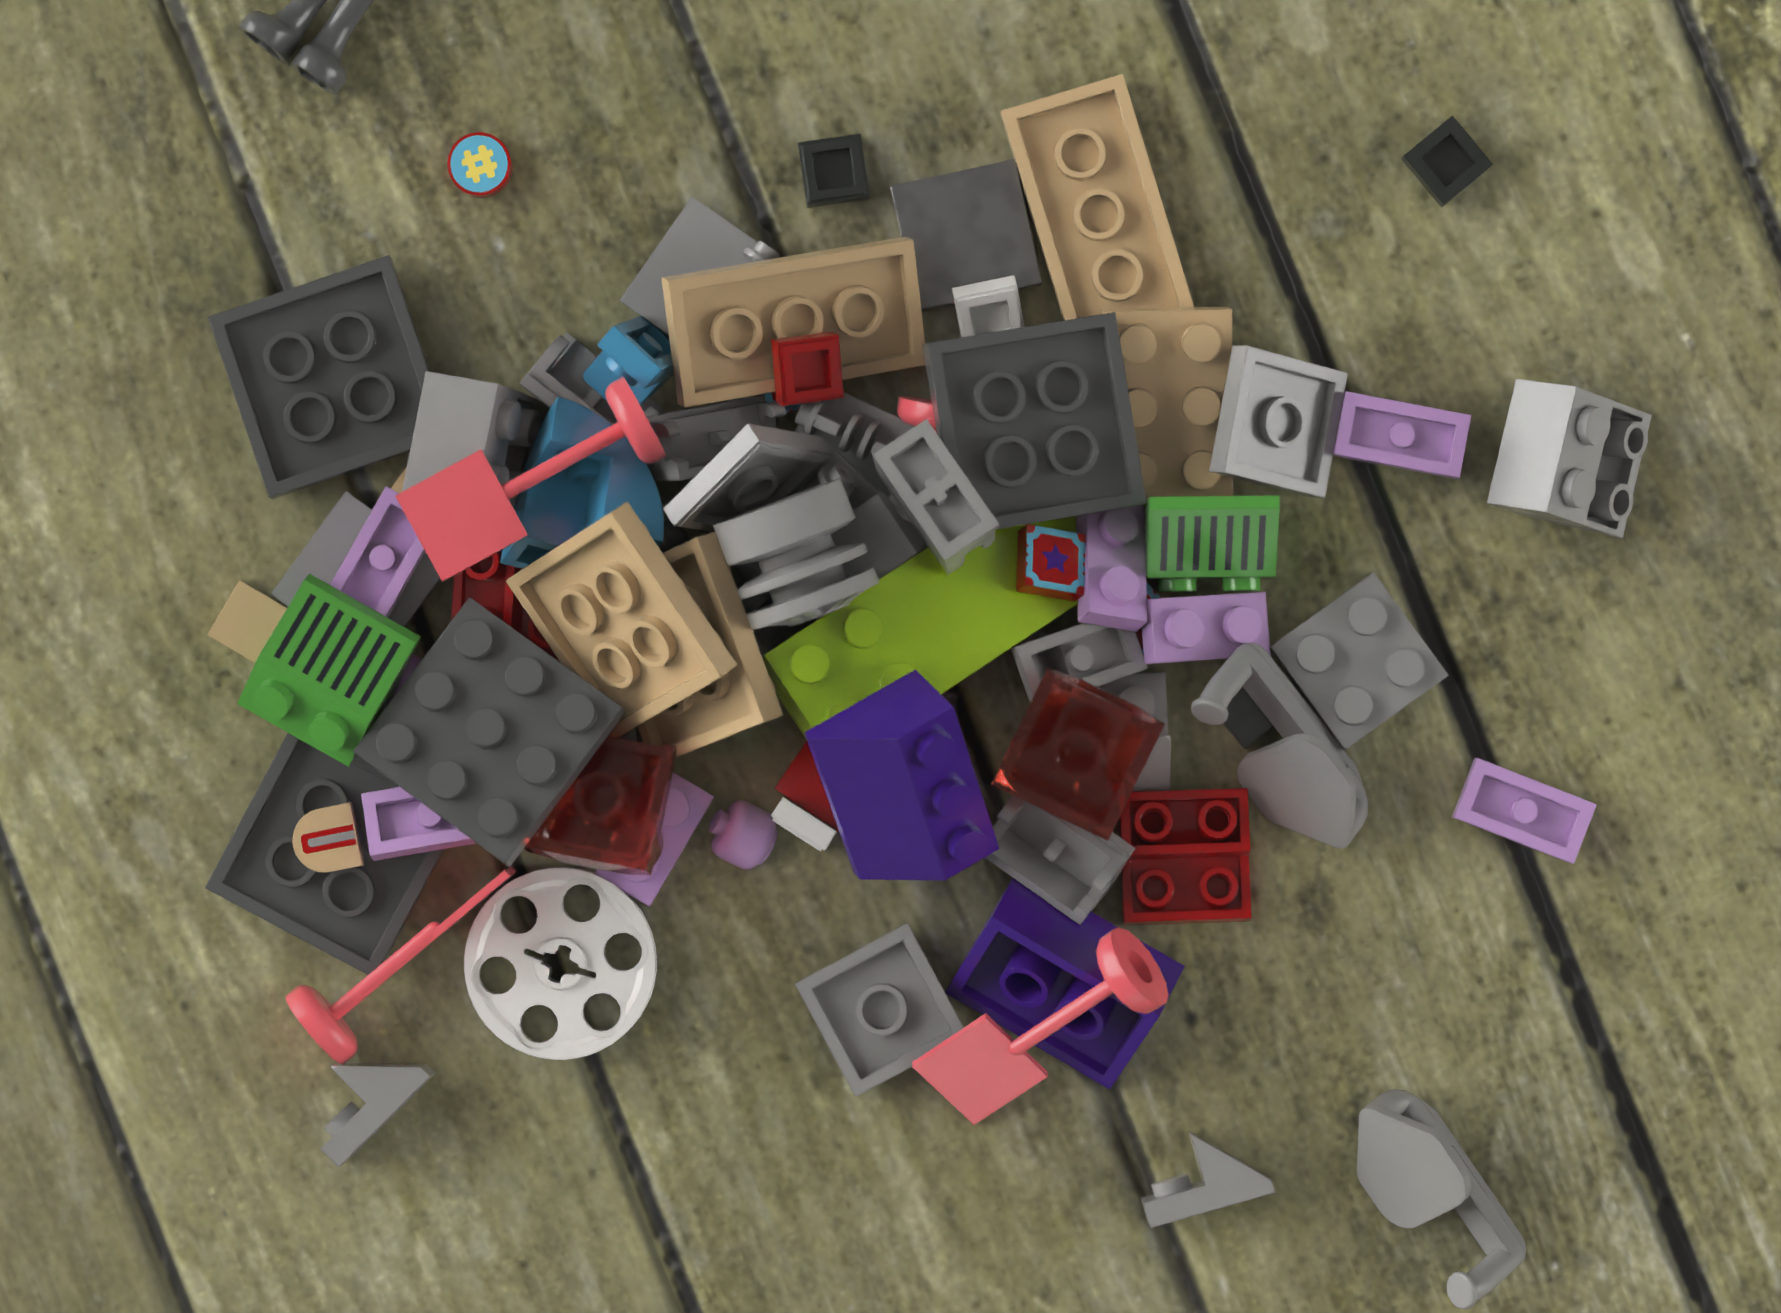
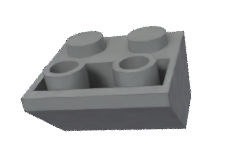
[402,371,542,508]
[1487,379,1652,538]

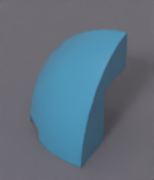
[500,396,664,568]

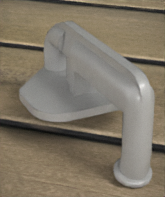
[1191,643,1369,849]
[1357,1089,1526,1310]

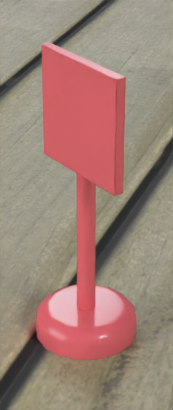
[395,377,667,582]
[286,865,517,1065]
[912,927,1168,1125]

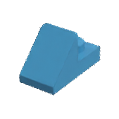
[583,316,674,406]

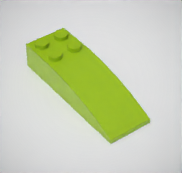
[762,516,1078,738]

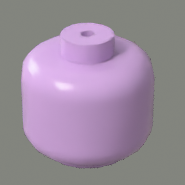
[709,800,778,870]

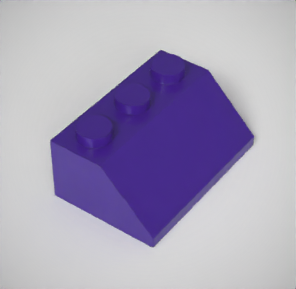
[804,669,999,881]
[945,878,1185,1090]

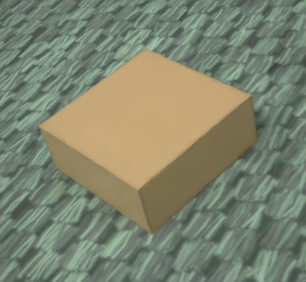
[207,580,287,663]

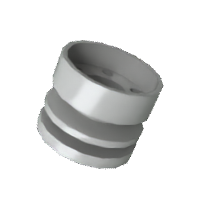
[713,478,879,630]

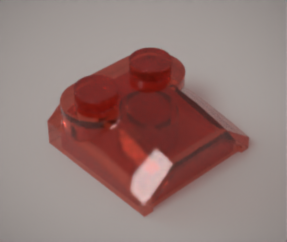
[991,667,1165,841]
[524,736,677,875]

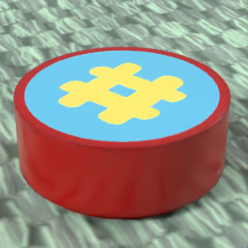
[447,132,513,198]

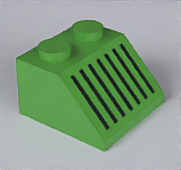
[1143,495,1280,592]
[237,574,421,767]

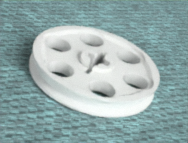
[464,867,657,1060]

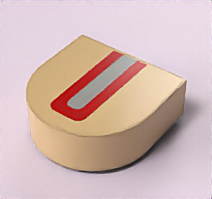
[292,802,365,872]

